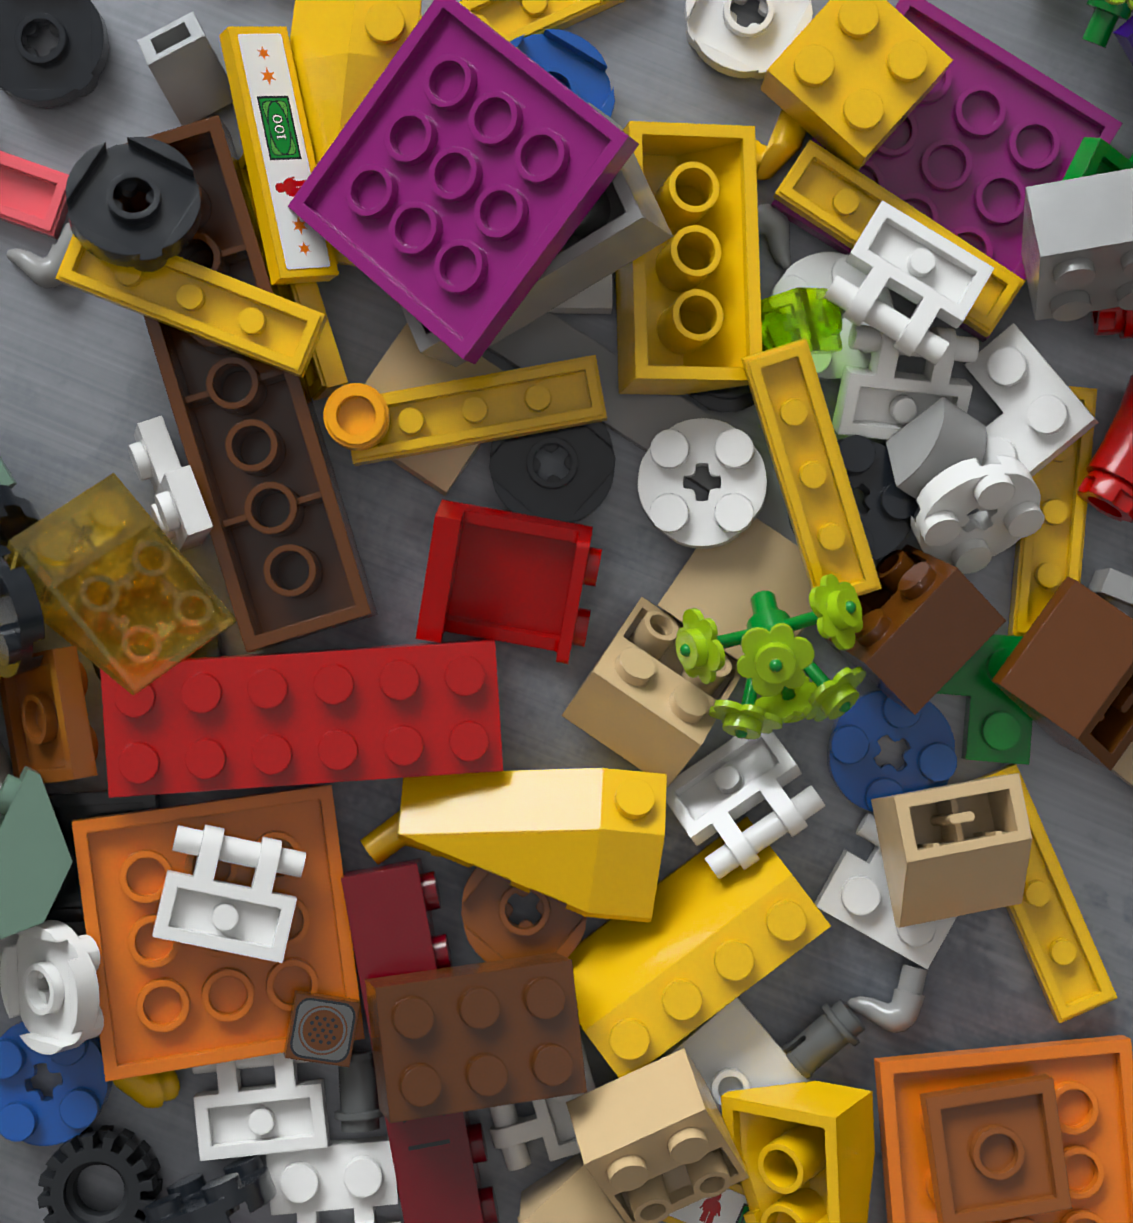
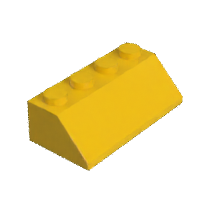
[615,121,762,395]
[568,816,831,1078]

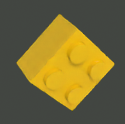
[760,0,953,171]

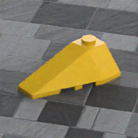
[397,768,667,922]
[721,1081,875,1223]

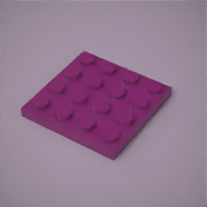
[288,0,639,364]
[771,0,1123,342]

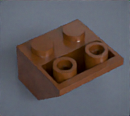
[824,544,1006,715]
[991,576,1133,771]

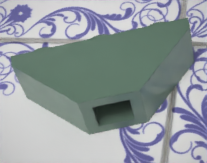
[0,766,73,940]

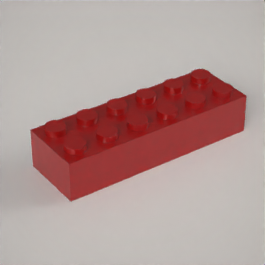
[100,639,503,798]

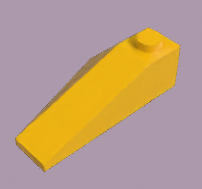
[290,0,422,266]

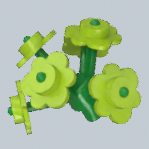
[676,574,866,739]

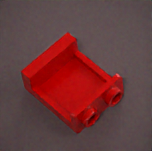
[415,499,602,664]

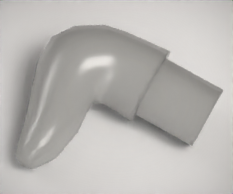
[758,203,791,269]
[7,223,73,288]
[847,964,928,1033]

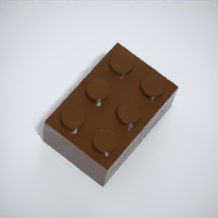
[365,952,587,1123]

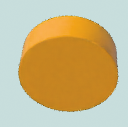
[323,383,390,451]

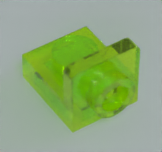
[761,287,843,355]

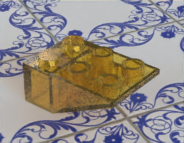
[4,473,236,696]

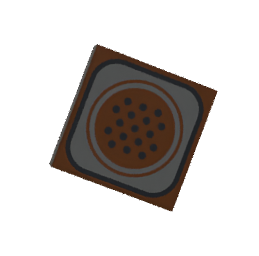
[284,990,361,1067]

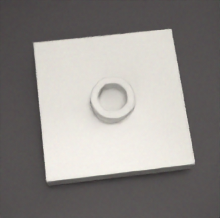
[658,997,810,1116]

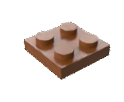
[0,646,99,783]
[920,1074,1072,1223]

